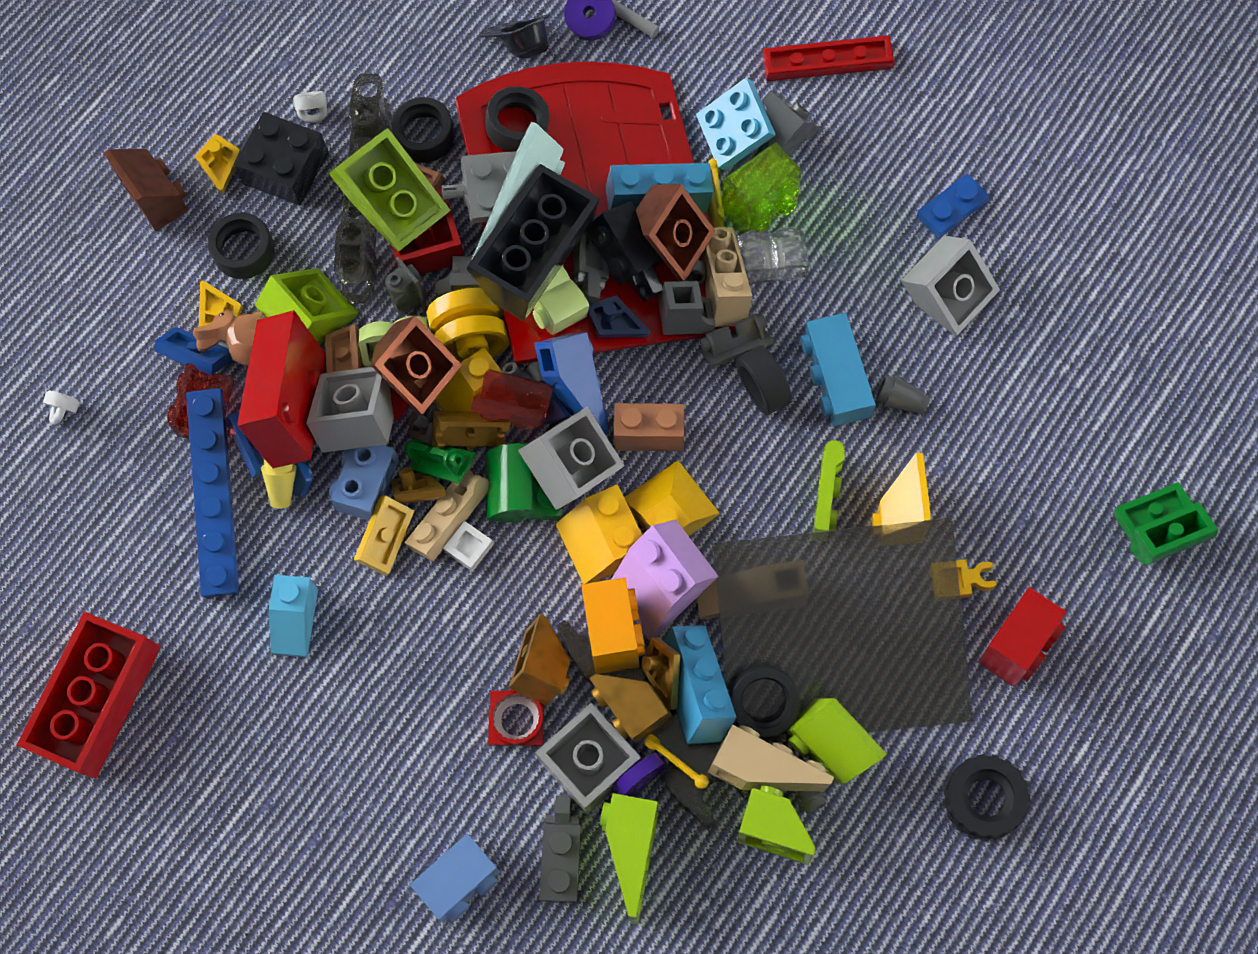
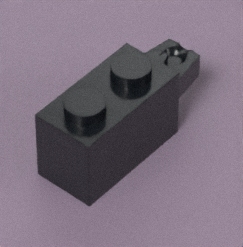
[587,201,663,302]

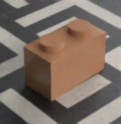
[614,403,684,451]

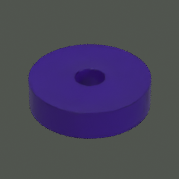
[564,0,616,41]
[611,752,667,797]

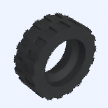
[943,754,1031,841]

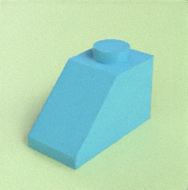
[269,575,318,658]

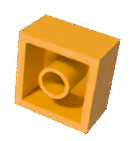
[581,577,645,674]

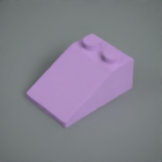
[612,520,719,643]

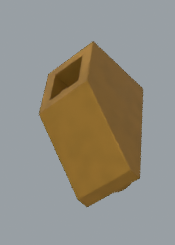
[589,674,673,742]

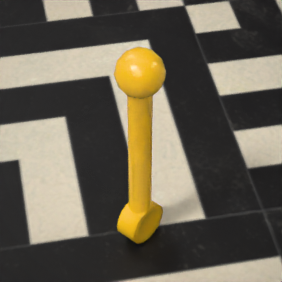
[708,158,724,220]
[644,734,709,789]

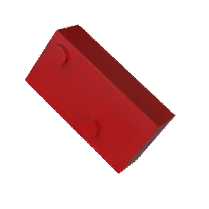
[237,310,326,469]
[16,611,162,779]

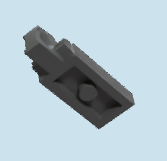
[573,216,609,304]
[539,796,582,903]

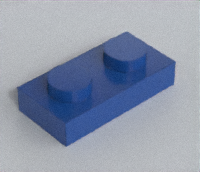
[916,173,990,239]
[155,327,232,376]

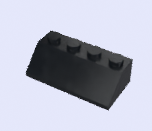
[467,164,600,321]

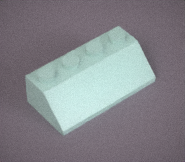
[472,122,565,259]

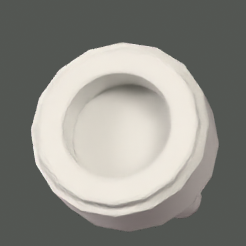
[293,91,327,123]
[43,390,80,425]

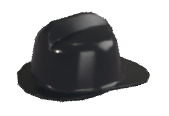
[479,14,550,59]

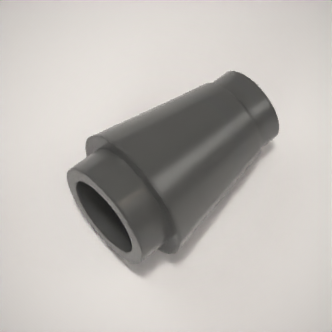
[876,374,930,415]

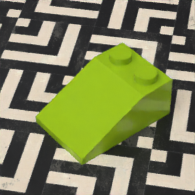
[329,128,451,252]
[600,793,659,925]

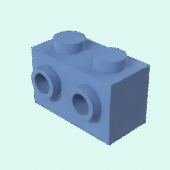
[329,445,399,521]
[410,833,500,923]

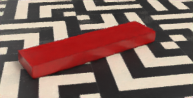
[763,35,895,82]

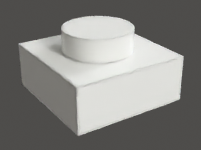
[443,521,494,572]

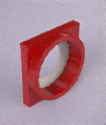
[488,690,545,747]

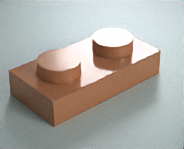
[325,324,364,373]

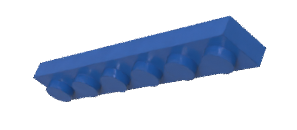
[186,388,239,598]

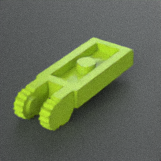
[812,439,845,542]

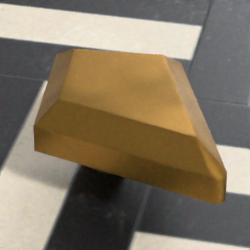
[391,467,446,504]
[642,637,680,710]

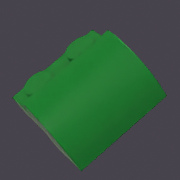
[485,443,562,523]
[1113,482,1218,565]

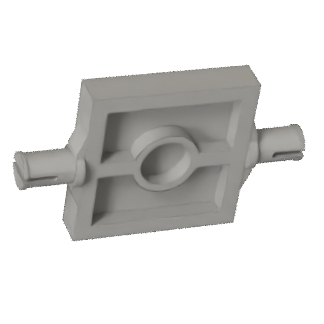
[441,151,517,224]

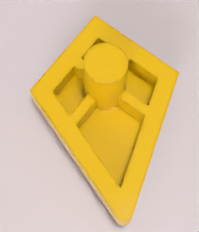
[195,133,241,194]
[199,281,243,327]

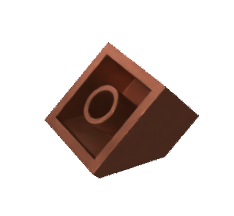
[103,149,189,232]
[636,184,716,282]
[371,316,462,415]

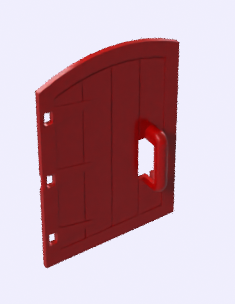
[455,61,736,365]

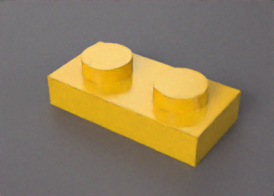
[354,496,414,575]

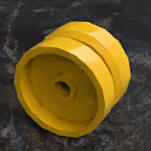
[426,288,510,362]

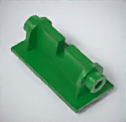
[404,439,476,484]

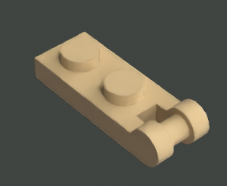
[404,470,489,562]

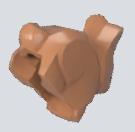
[193,310,262,366]

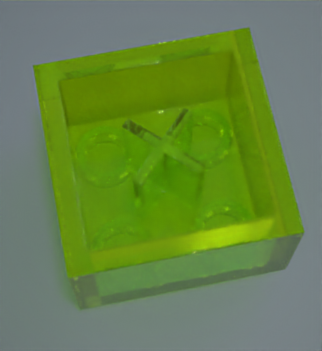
[722,142,802,239]

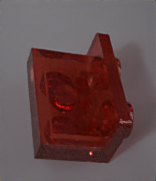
[167,363,235,439]
[471,369,553,430]

